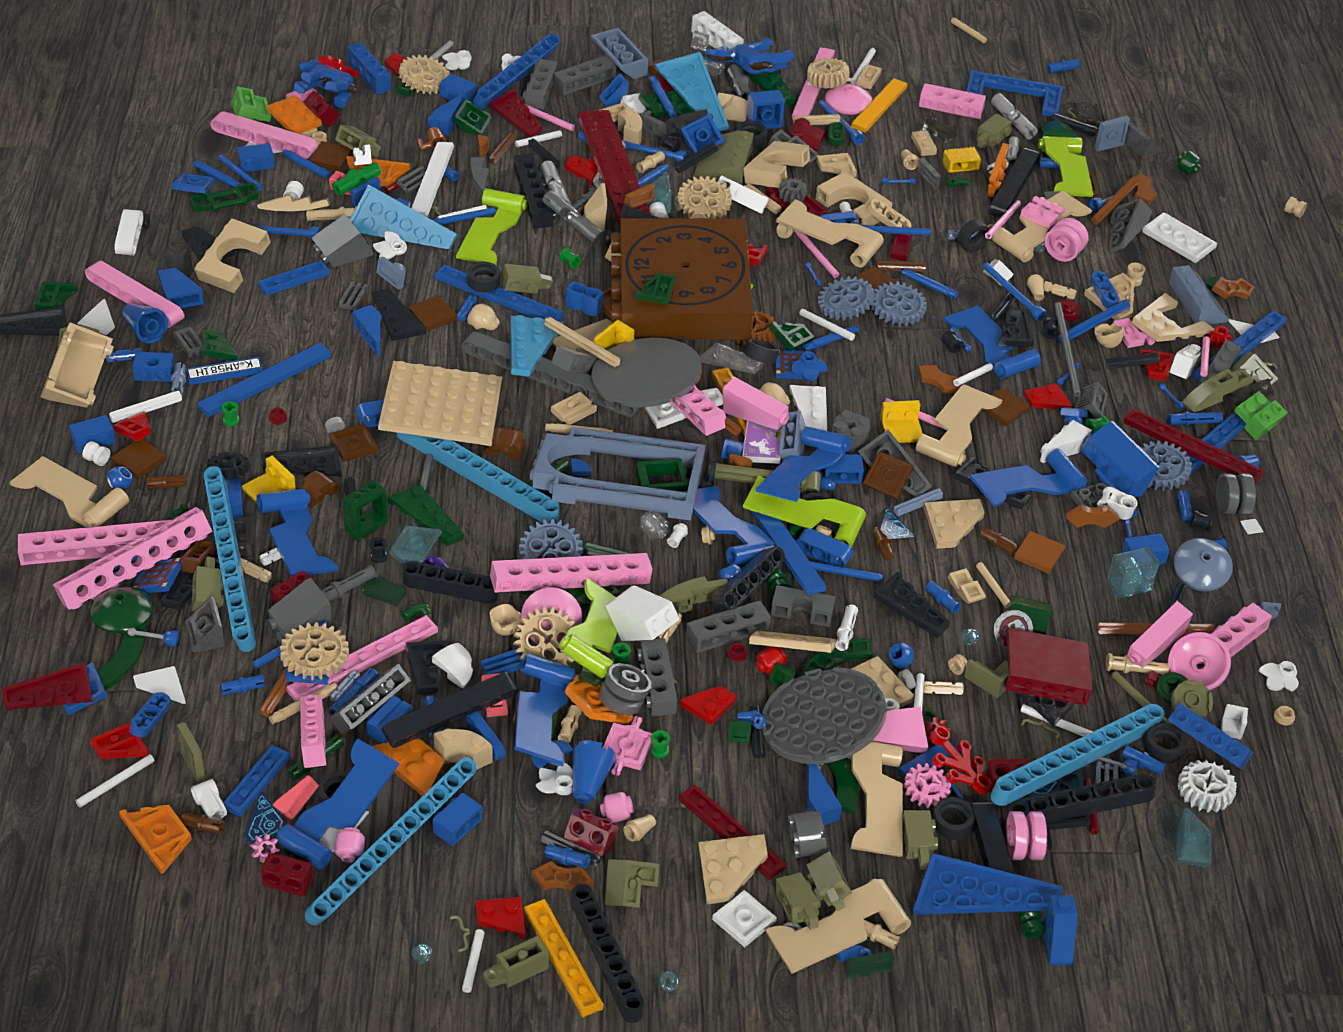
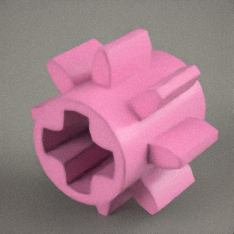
[250,834,279,863]

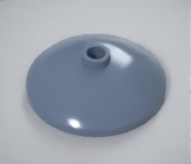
[1174,538,1233,591]

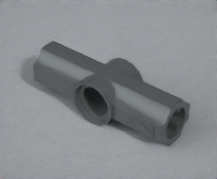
[727,65,751,101]

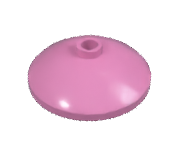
[825,84,872,114]
[521,587,582,644]
[1168,632,1231,690]

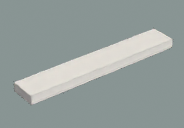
[412,142,454,216]

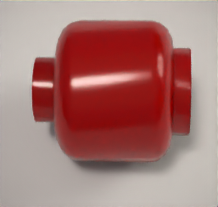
[755,646,787,676]

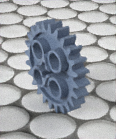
[818,276,875,321]
[871,282,927,326]
[1140,441,1192,491]
[519,519,583,559]

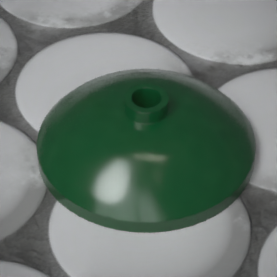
[90,586,153,633]

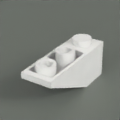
[719,175,769,214]
[1170,344,1202,379]
[1040,420,1092,463]

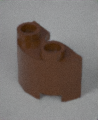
[484,427,526,460]
[301,471,341,508]

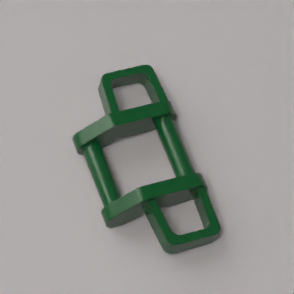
[189,182,259,213]

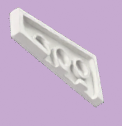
[789,385,827,431]
[644,388,723,429]

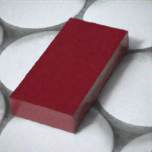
[890,234,912,261]

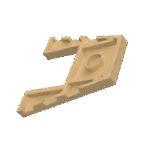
[1132,293,1214,342]

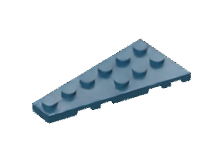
[655,52,729,132]
[350,185,458,250]
[510,315,564,376]

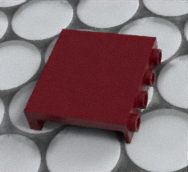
[1003,628,1092,705]

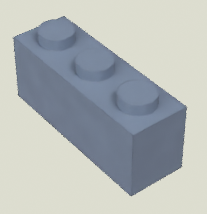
[779,411,806,463]

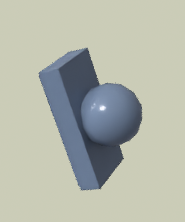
[376,257,406,290]

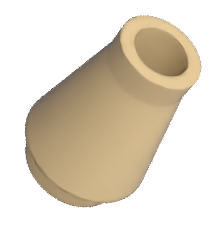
[901,150,919,170]
[1027,275,1044,301]
[623,814,656,841]

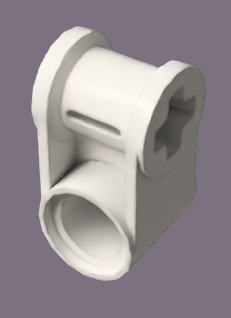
[1097,487,1137,520]

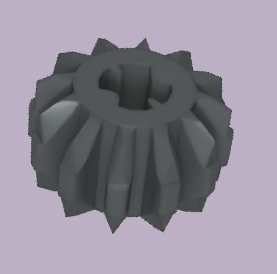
[778,177,807,204]

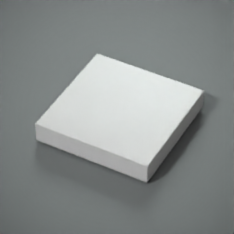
[712,890,777,947]

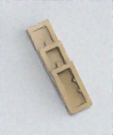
[257,194,330,211]

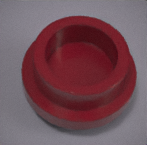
[268,408,287,425]
[727,643,748,662]

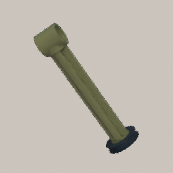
[707,457,821,494]

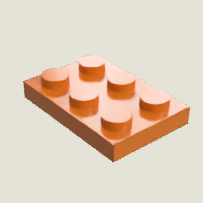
[267,96,322,134]

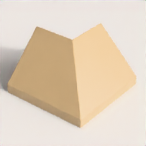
[718,93,748,122]
[583,183,607,231]

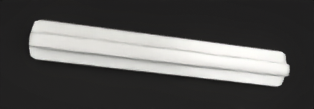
[109,391,182,423]

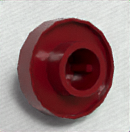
[1054,299,1081,321]

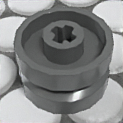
[1216,473,1256,515]
[598,663,651,715]

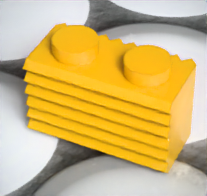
[943,147,981,173]

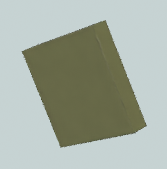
[177,722,205,782]

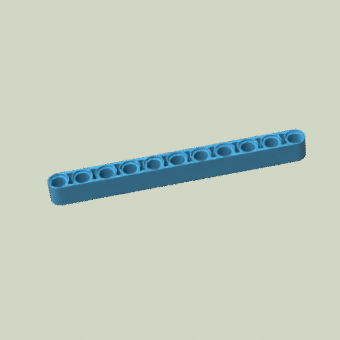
[396,432,559,524]
[204,466,256,652]
[990,704,1164,806]
[305,757,477,925]

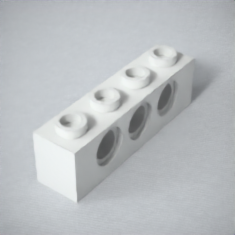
[692,11,744,50]

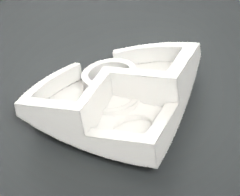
[432,643,473,689]

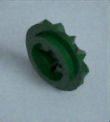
[1157,672,1188,701]

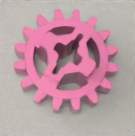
[903,763,951,808]

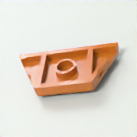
[988,143,1009,197]
[347,156,410,186]
[564,668,634,725]
[372,738,445,797]
[119,805,191,874]

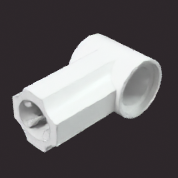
[191,779,227,821]

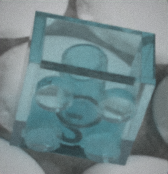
[1107,547,1160,598]

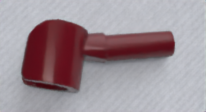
[1145,671,1161,687]

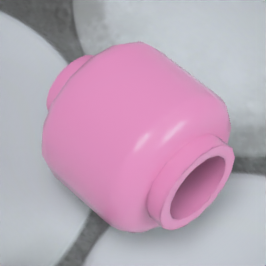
[600,792,634,823]
[335,827,365,863]

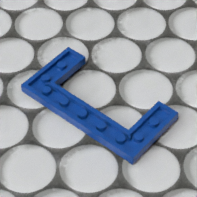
[966,70,1063,117]

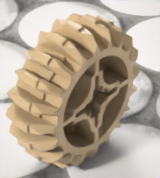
[807,58,849,89]

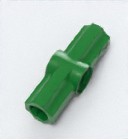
[332,162,382,196]

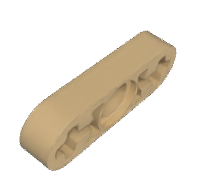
[867,199,911,235]

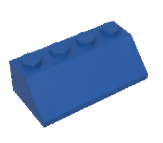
[1081,421,1159,497]

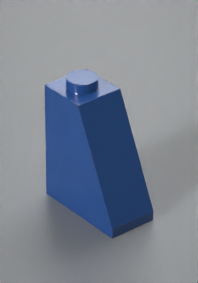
[158,268,204,308]
[1043,895,1077,965]

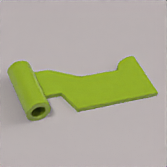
[1038,136,1093,197]
[456,188,527,265]
[743,476,866,548]
[559,578,617,679]

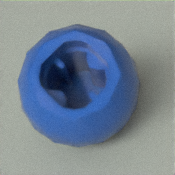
[107,466,133,490]
[718,563,741,581]
[888,642,914,668]

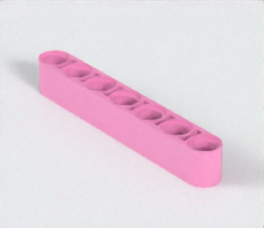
[210,111,318,159]
[85,260,184,328]

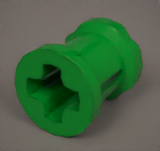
[559,247,582,269]
[221,401,240,426]
[1085,415,1109,435]
[612,642,631,664]
[650,730,670,758]

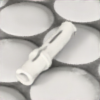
[835,604,858,651]

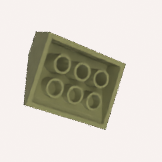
[693,131,754,185]

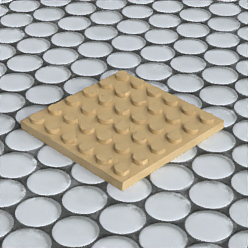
[378,361,502,446]

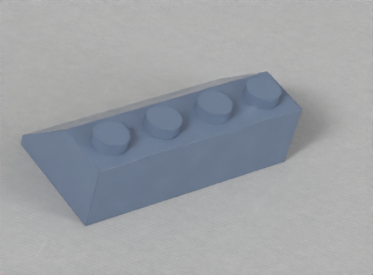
[591,28,648,79]
[1169,265,1229,325]

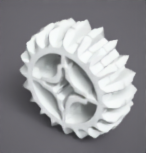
[1178,760,1237,813]

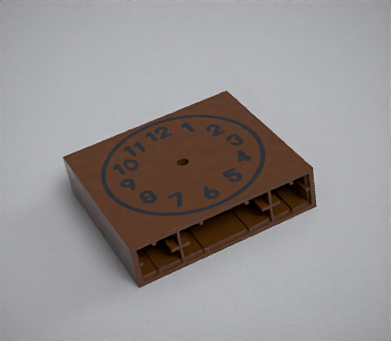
[611,218,752,339]

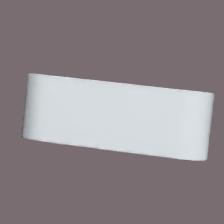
[115,209,143,255]

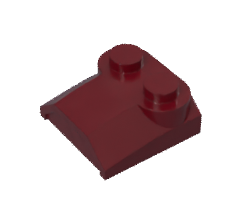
[789,118,826,152]

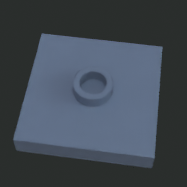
[1094,116,1130,152]

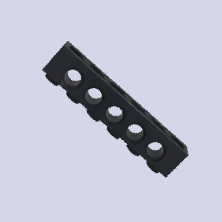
[514,154,556,229]

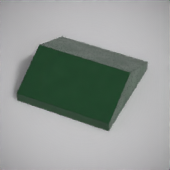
[453,99,493,135]
[1041,119,1076,138]
[1010,595,1053,635]

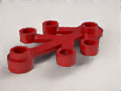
[931,726,992,795]

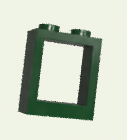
[636,459,690,492]
[343,480,388,542]

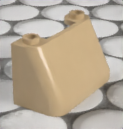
[40,322,114,408]

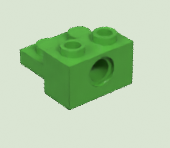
[231,87,271,122]
[1234,391,1288,440]

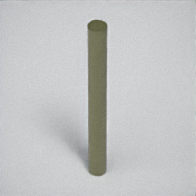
[1111,671,1173,725]

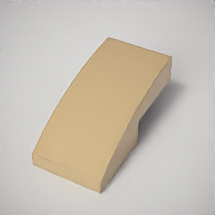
[947,568,986,604]

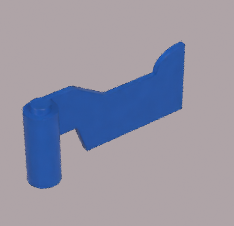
[943,306,1041,379]
[756,426,851,502]
[970,449,1087,507]
[683,486,776,565]
[257,489,338,577]
[514,653,577,765]
[276,738,400,870]

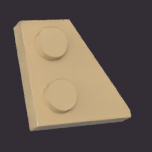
[816,153,857,177]

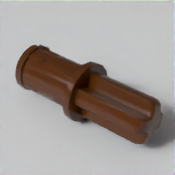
[146,474,186,490]
[872,526,894,561]
[980,526,1017,554]
[181,813,225,835]

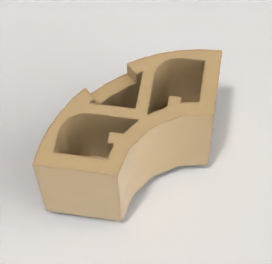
[618,106,642,144]
[434,729,492,770]

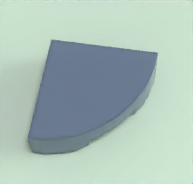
[1260,602,1281,620]

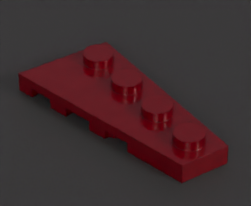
[489,88,542,138]
[2,663,93,710]

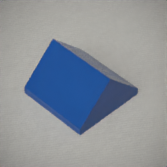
[681,114,725,154]

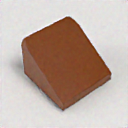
[477,135,489,158]
[729,454,752,468]

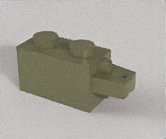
[976,114,1012,148]
[335,125,381,156]
[500,264,552,294]
[191,557,224,611]
[903,810,938,870]
[807,851,852,911]
[776,872,820,929]
[483,936,549,988]

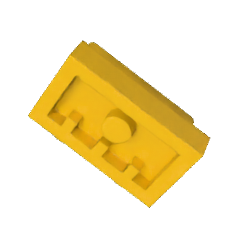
[594,320,634,351]
[880,400,923,443]
[242,456,296,503]

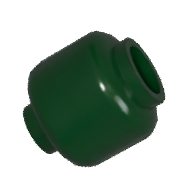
[1177,151,1201,175]

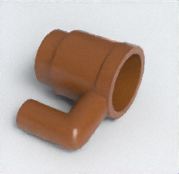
[416,127,446,151]

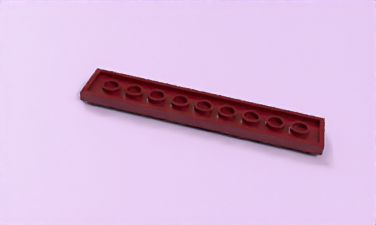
[577,110,651,225]

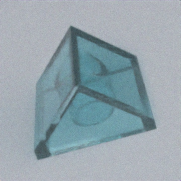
[647,172,672,213]
[389,526,442,564]
[1177,808,1212,867]

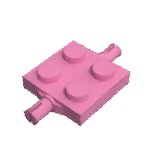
[603,716,652,776]

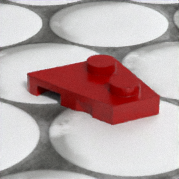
[113,411,151,441]
[90,722,148,759]

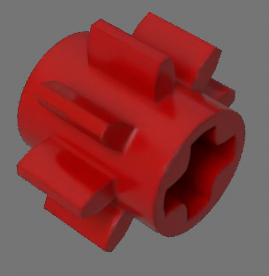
[1209,326,1232,348]
[925,717,951,741]

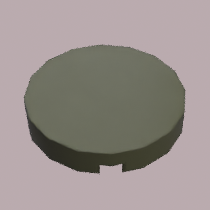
[1171,680,1213,718]

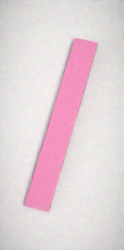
[792,47,835,119]
[286,615,438,702]

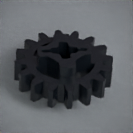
[207,452,250,480]

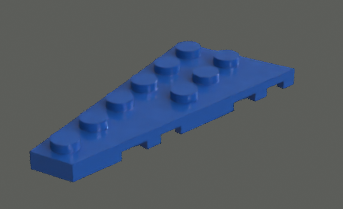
[913,854,1063,915]

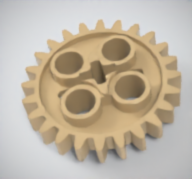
[399,55,450,94]
[677,176,732,219]
[513,607,575,666]
[280,622,349,680]

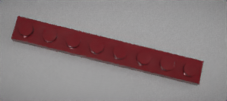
[1123,408,1265,486]

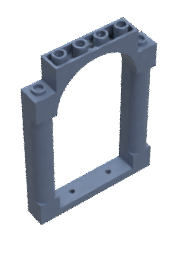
[530,427,706,521]

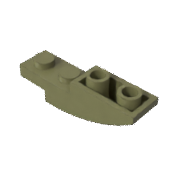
[1182,369,1253,413]
[660,576,728,613]

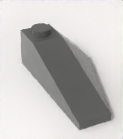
[1109,198,1152,252]
[858,429,932,497]

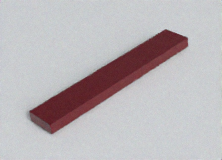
[678,784,786,880]

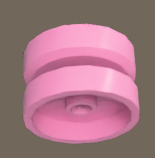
[1044,218,1089,262]
[1006,811,1047,860]

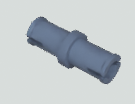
[171,363,186,394]

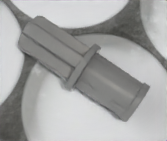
[1007,137,1019,162]

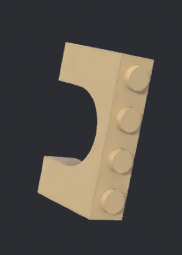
[743,141,810,188]
[816,172,892,226]
[195,218,271,293]

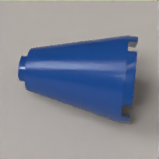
[122,303,168,343]
[573,740,616,804]

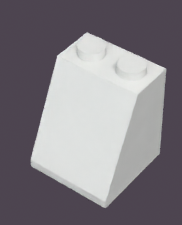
[605,586,680,641]

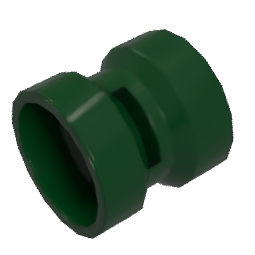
[766,569,791,595]
[1018,911,1046,939]

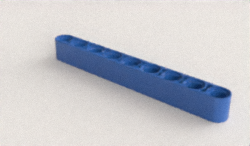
[472,33,560,110]

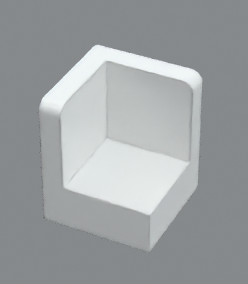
[983,259,1014,286]
[1221,704,1248,739]

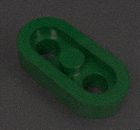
[828,122,846,146]

